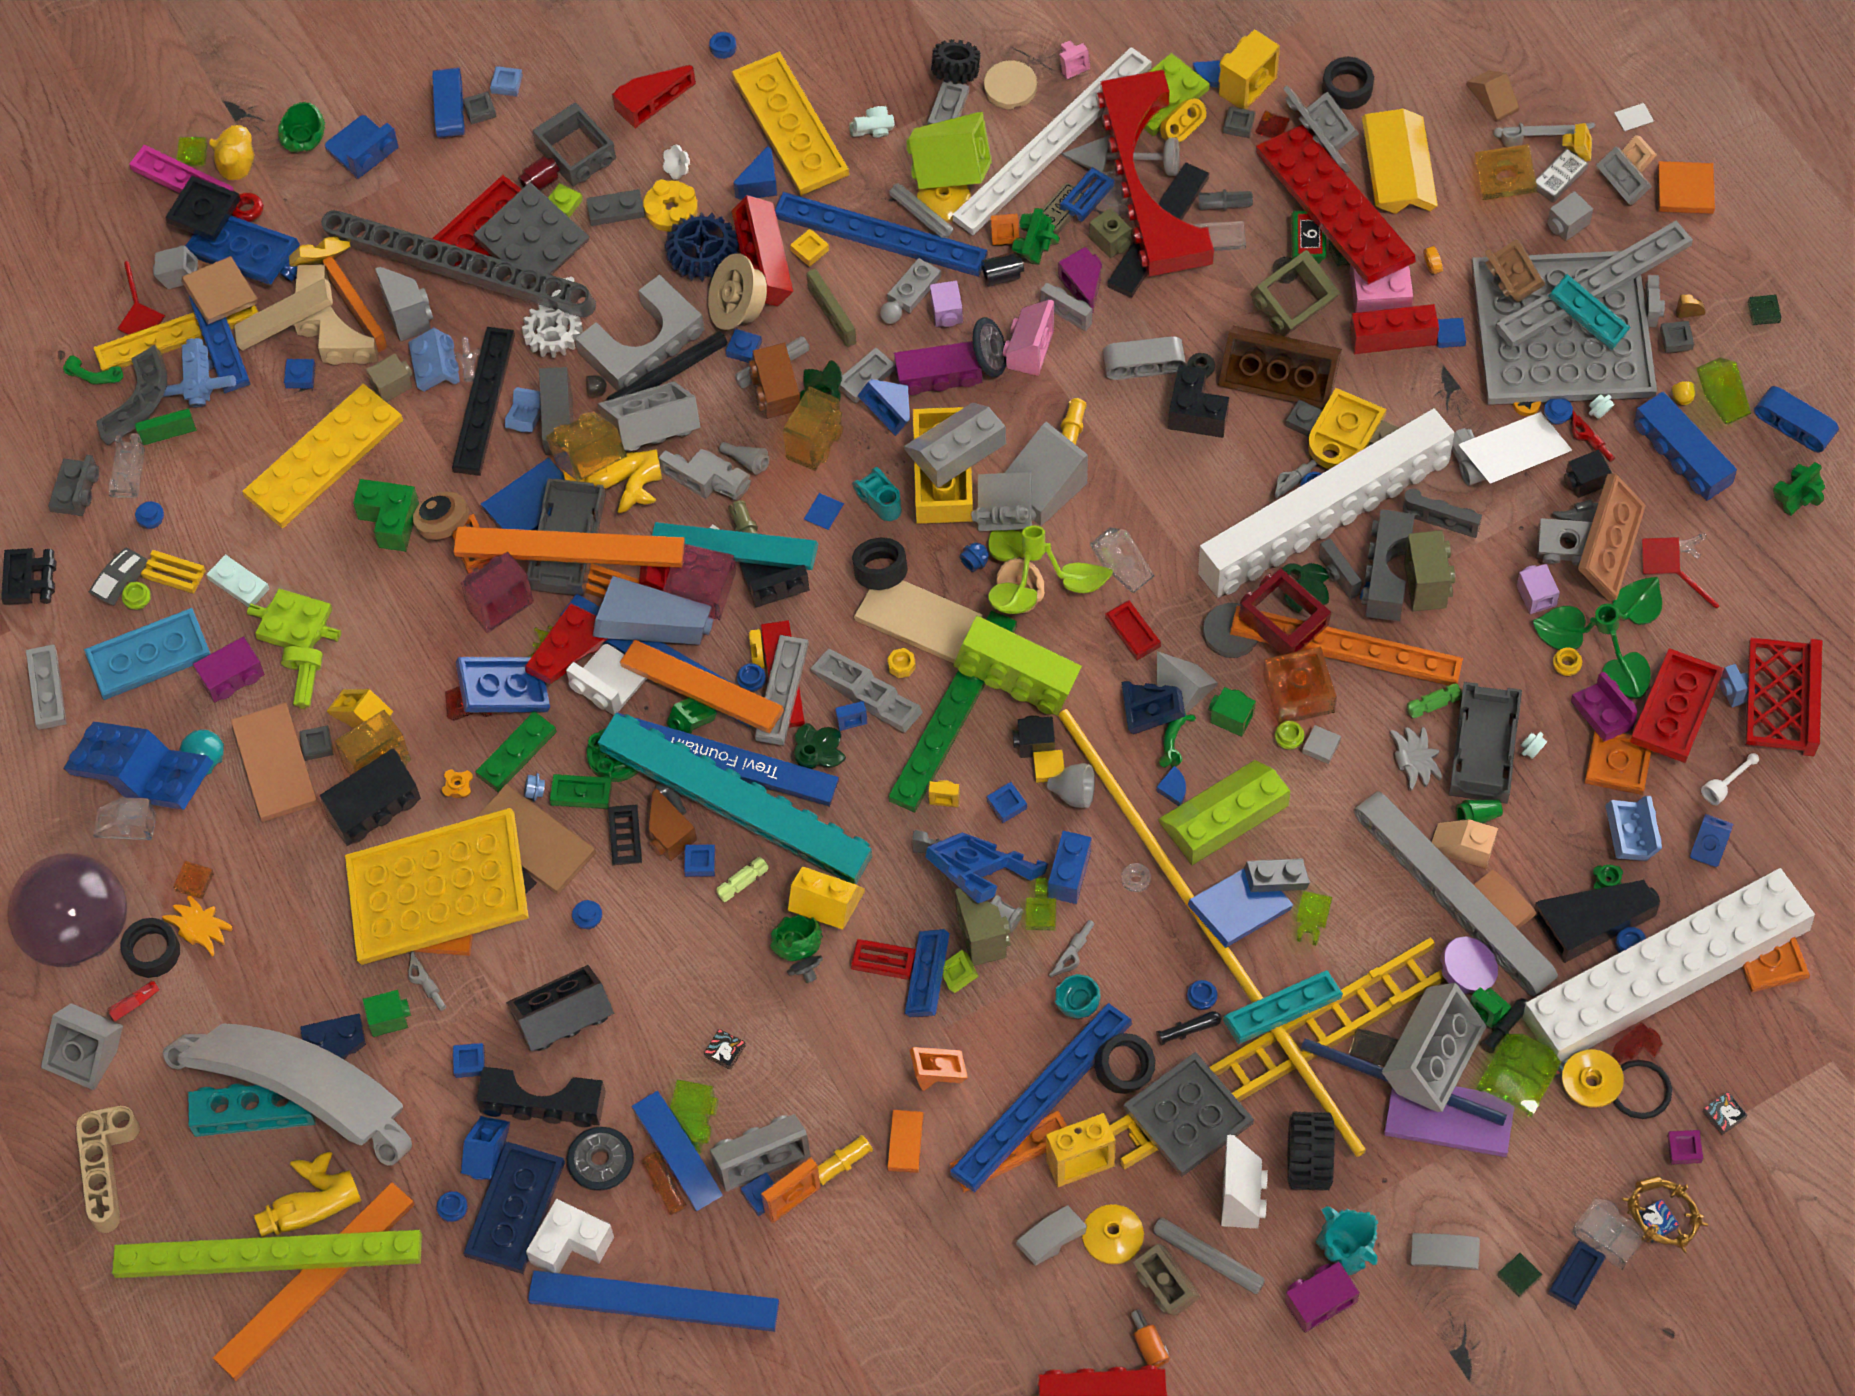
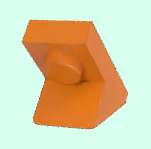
[909,1047,968,1091]

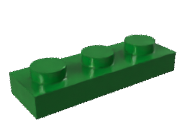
[475,711,557,792]

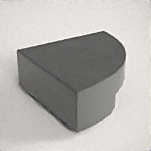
[913,830,941,853]

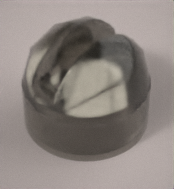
[586,375,607,398]

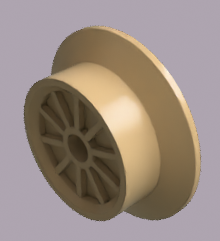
[708,253,767,330]

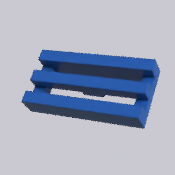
[1060,167,1114,222]

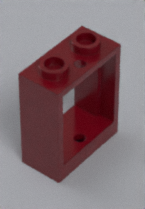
[1239,568,1332,661]

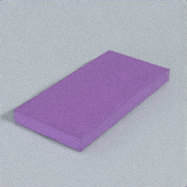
[1384,1086,1516,1157]

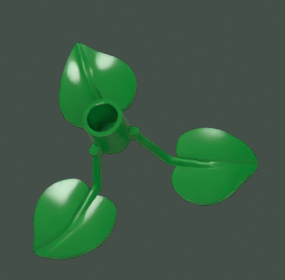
[1533,577,1663,699]

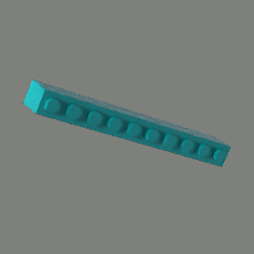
[598,713,873,885]

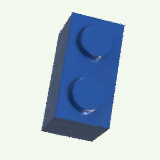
[1048,831,1092,904]

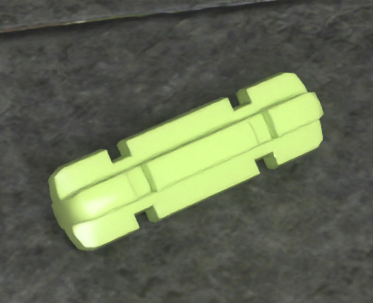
[716,857,768,902]

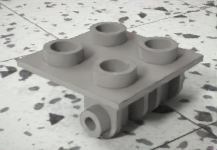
[972,472,1032,531]

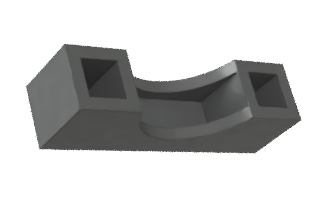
[1362,509,1415,621]

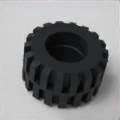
[1287,1112,1335,1191]

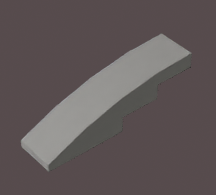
[811,648,923,733]

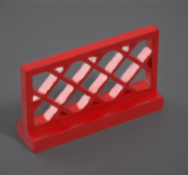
[1745,637,1823,757]

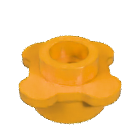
[442,769,473,798]

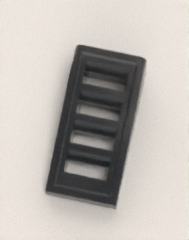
[608,804,642,866]

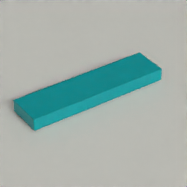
[1223,970,1343,1045]

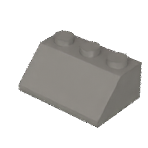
[598,381,701,451]
[904,402,1006,488]
[710,1114,810,1192]

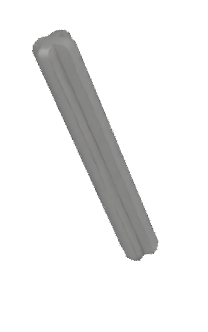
[1153,1218,1265,1294]

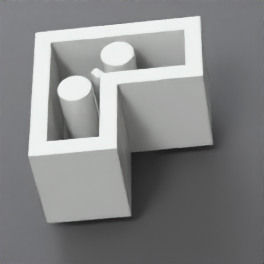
[526,1199,614,1273]

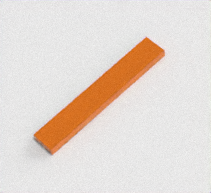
[620,640,784,734]

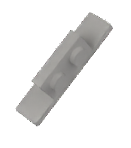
[1283,85,1359,173]

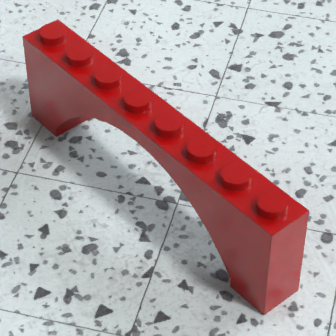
[1096,69,1214,277]

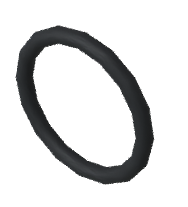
[1613,1059,1673,1119]

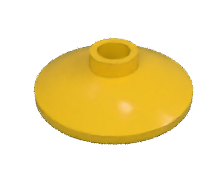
[917,185,971,223]
[1562,1049,1624,1108]
[1082,1204,1144,1265]

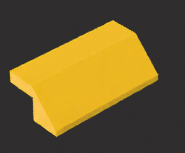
[1362,109,1438,214]

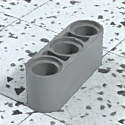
[1103,337,1186,380]

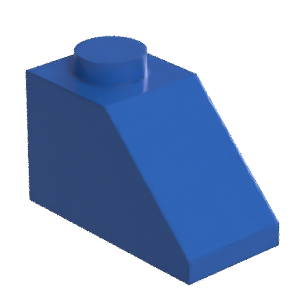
[461,1116,510,1180]

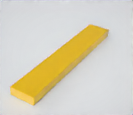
[93,305,258,371]

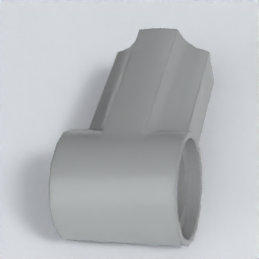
[1452,428,1486,486]

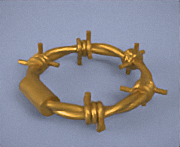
[1621,1176,1708,1253]

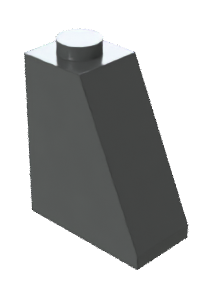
[539,367,573,456]

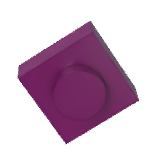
[1667,1130,1703,1165]

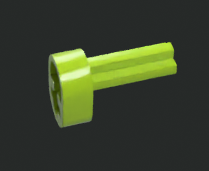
[281,646,323,709]

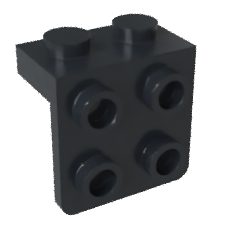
[739,562,810,608]

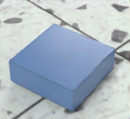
[490,66,523,96]

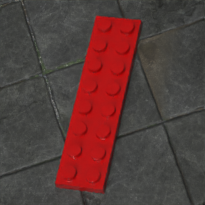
[1256,124,1416,285]

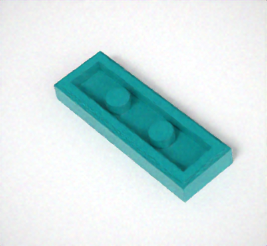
[1548,274,1631,350]

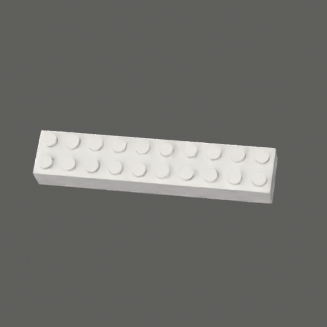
[1198,408,1454,598]
[1523,868,1815,1064]

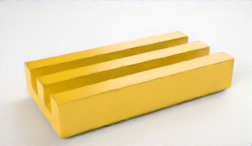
[141,550,206,594]

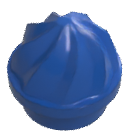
[959,542,989,572]

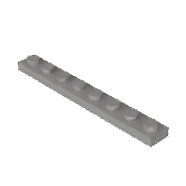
[1495,221,1693,348]

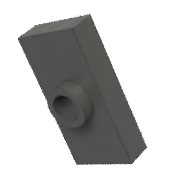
[1319,538,1362,600]

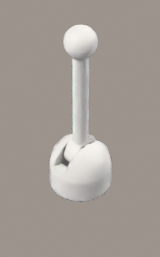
[1701,753,1759,806]

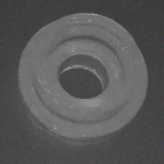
[1121,863,1151,892]

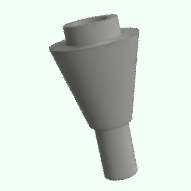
[719,442,770,475]

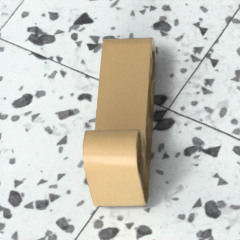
[76,1106,140,1233]

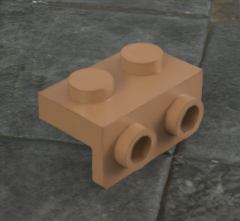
[1485,239,1546,303]

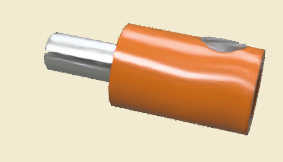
[1131,1310,1170,1368]

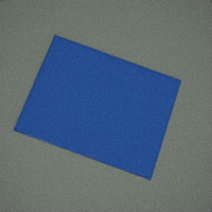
[804,493,844,530]

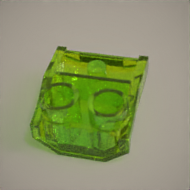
[1477,1034,1561,1117]

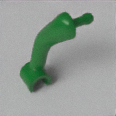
[63,355,124,384]
[1159,712,1196,768]

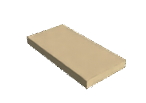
[854,580,983,663]

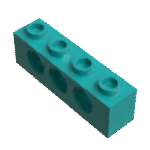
[188,1084,316,1137]

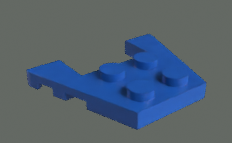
[925,832,1048,904]

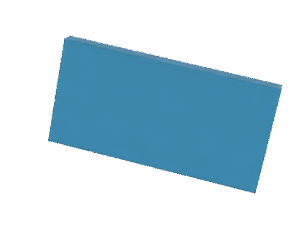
[84,608,211,700]

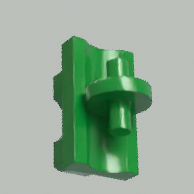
[1012,208,1060,265]
[1773,462,1825,516]

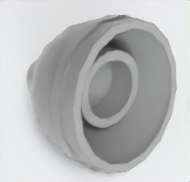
[1047,763,1095,808]

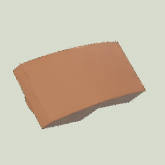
[1473,869,1536,929]

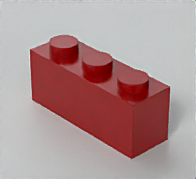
[1350,304,1439,354]

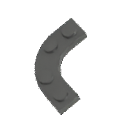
[96,345,167,445]

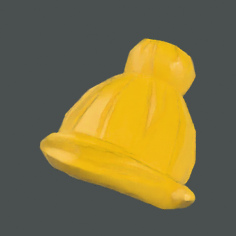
[209,125,255,180]

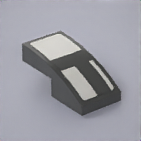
[89,547,148,606]

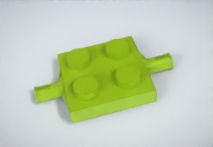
[247,588,341,648]

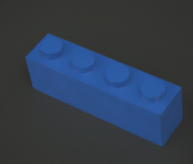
[1634,391,1737,501]

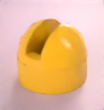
[1671,381,1695,405]

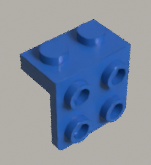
[325,115,399,179]

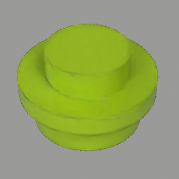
[122,582,151,610]
[1275,721,1304,749]

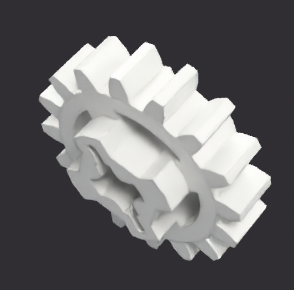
[522,305,583,358]

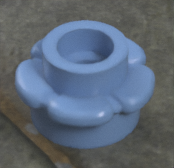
[524,773,545,802]

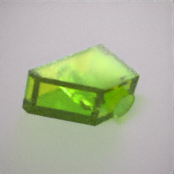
[1696,357,1751,425]

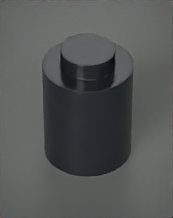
[981,252,1024,287]

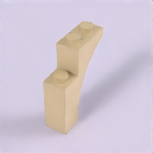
[294,265,378,365]

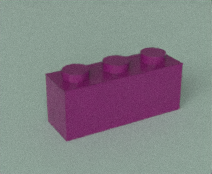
[894,341,982,395]

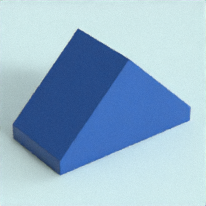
[733,146,777,200]
[857,379,910,436]

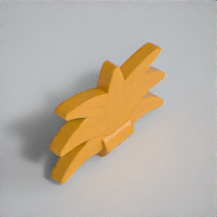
[162,896,233,957]

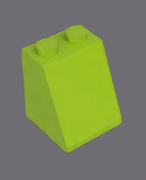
[906,112,992,189]

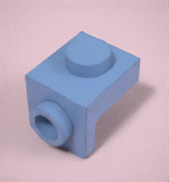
[505,387,541,432]
[1719,664,1758,707]

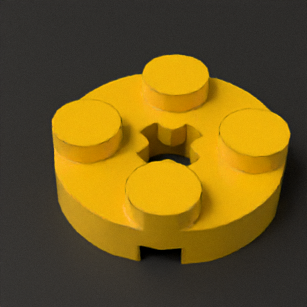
[643,179,698,232]

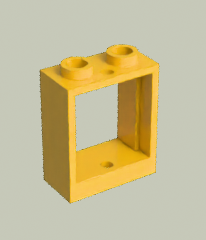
[1046,1113,1116,1188]

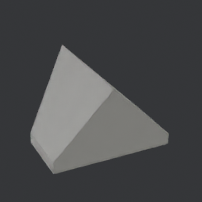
[1157,651,1218,714]

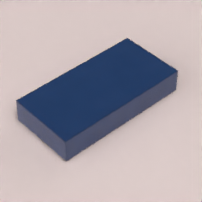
[1548,1241,1606,1310]

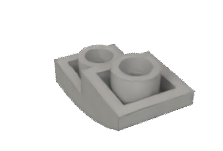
[1016,1205,1087,1266]
[1411,1233,1480,1270]

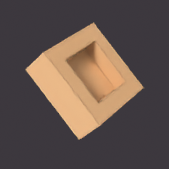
[1622,135,1657,173]

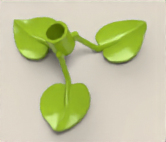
[989,525,1113,614]

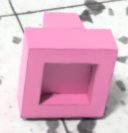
[1060,41,1090,79]

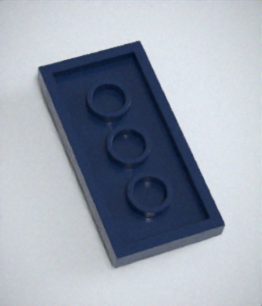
[464,1141,565,1274]

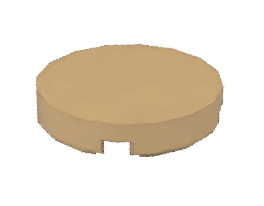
[984,60,1037,109]

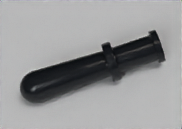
[1481,998,1528,1054]
[1156,1011,1222,1045]

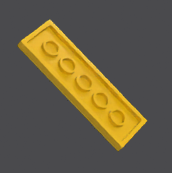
[732,51,849,196]
[242,383,403,529]

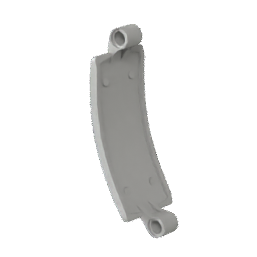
[162,1024,412,1165]

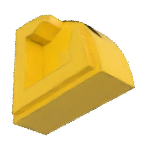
[749,629,765,668]

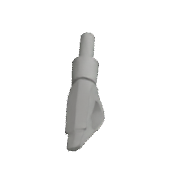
[1275,459,1318,498]
[1049,920,1095,977]
[408,951,446,1011]

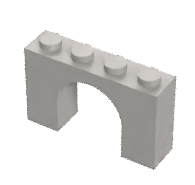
[575,274,704,391]

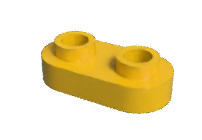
[1160,98,1206,142]

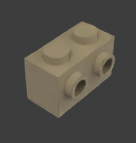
[1133,1244,1201,1315]

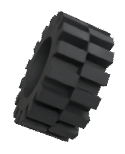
[931,39,980,84]

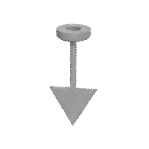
[1062,135,1180,176]

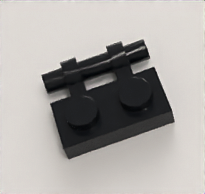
[1,548,57,605]

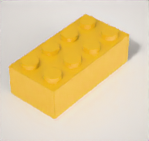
[913,407,973,524]

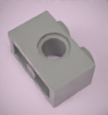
[1536,518,1592,566]

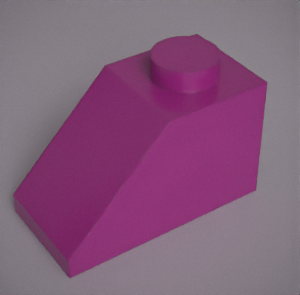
[1058,247,1102,314]

